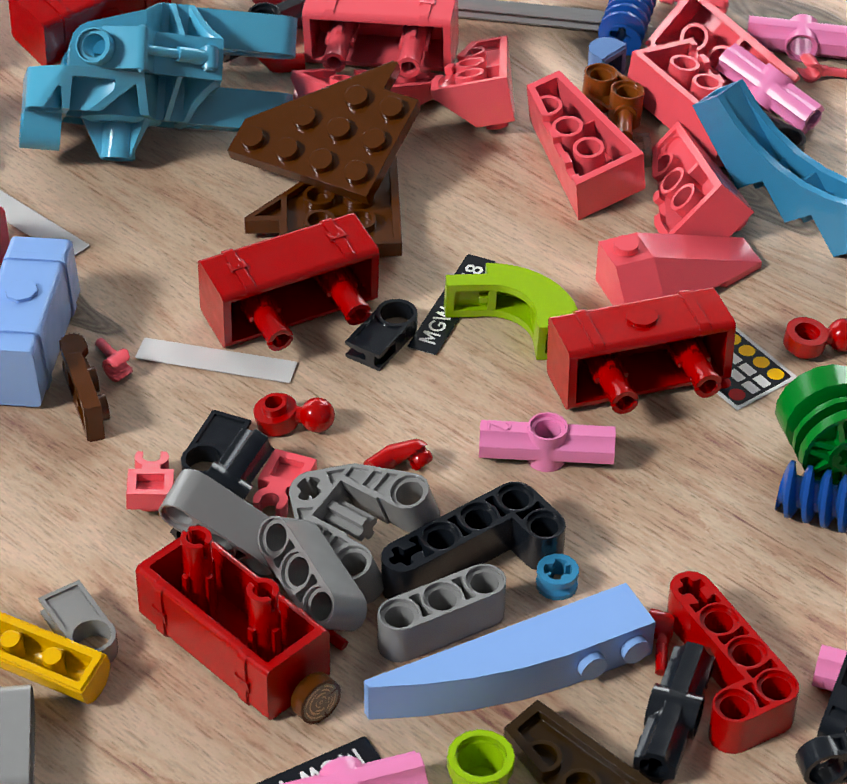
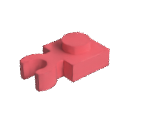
[253,449,317,517]
[126,451,174,512]

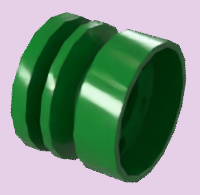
[775,364,847,485]

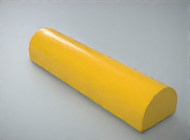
[0,611,110,704]

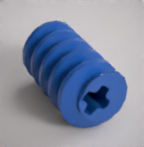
[598,0,657,56]
[775,460,847,533]

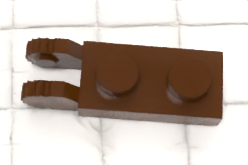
[59,333,110,442]

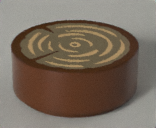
[291,672,341,724]

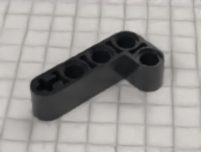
[381,482,566,599]

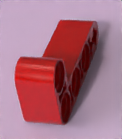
[667,571,799,754]

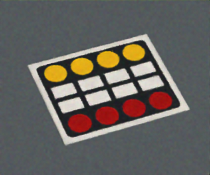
[717,327,797,411]

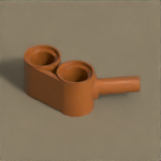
[582,63,645,141]

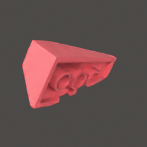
[645,0,801,85]

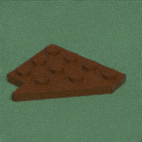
[227,61,421,205]
[244,154,402,258]

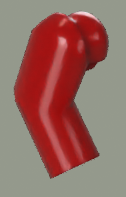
[257,53,306,73]
[363,438,433,470]

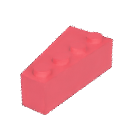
[627,38,726,167]
[527,70,645,220]

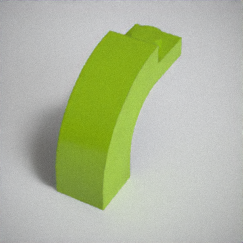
[444,263,578,360]

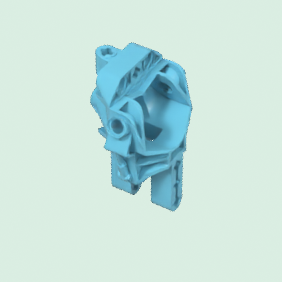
[19,2,297,162]

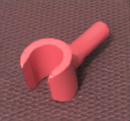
[796,53,847,83]
[95,338,133,382]

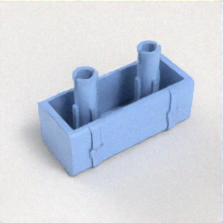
[0,236,80,407]

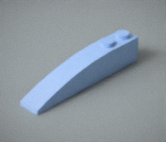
[364,583,656,720]

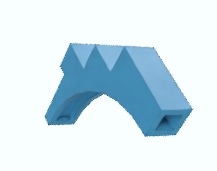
[692,79,847,257]

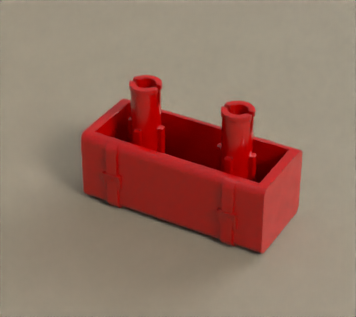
[8,0,171,66]
[198,213,379,351]
[547,287,736,414]
[135,525,330,720]

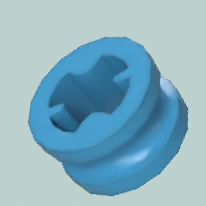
[536,554,579,600]

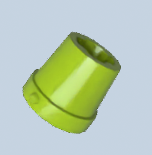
[447,729,515,784]

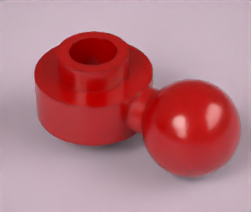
[783,317,847,359]
[253,393,335,436]

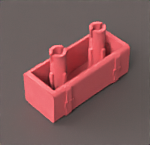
[302,0,459,78]

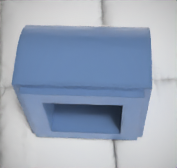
[587,37,627,75]

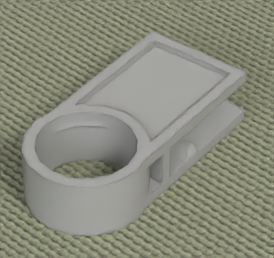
[38,580,118,663]

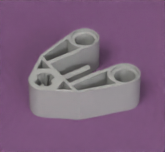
[289,463,440,604]

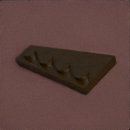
[503,699,654,784]

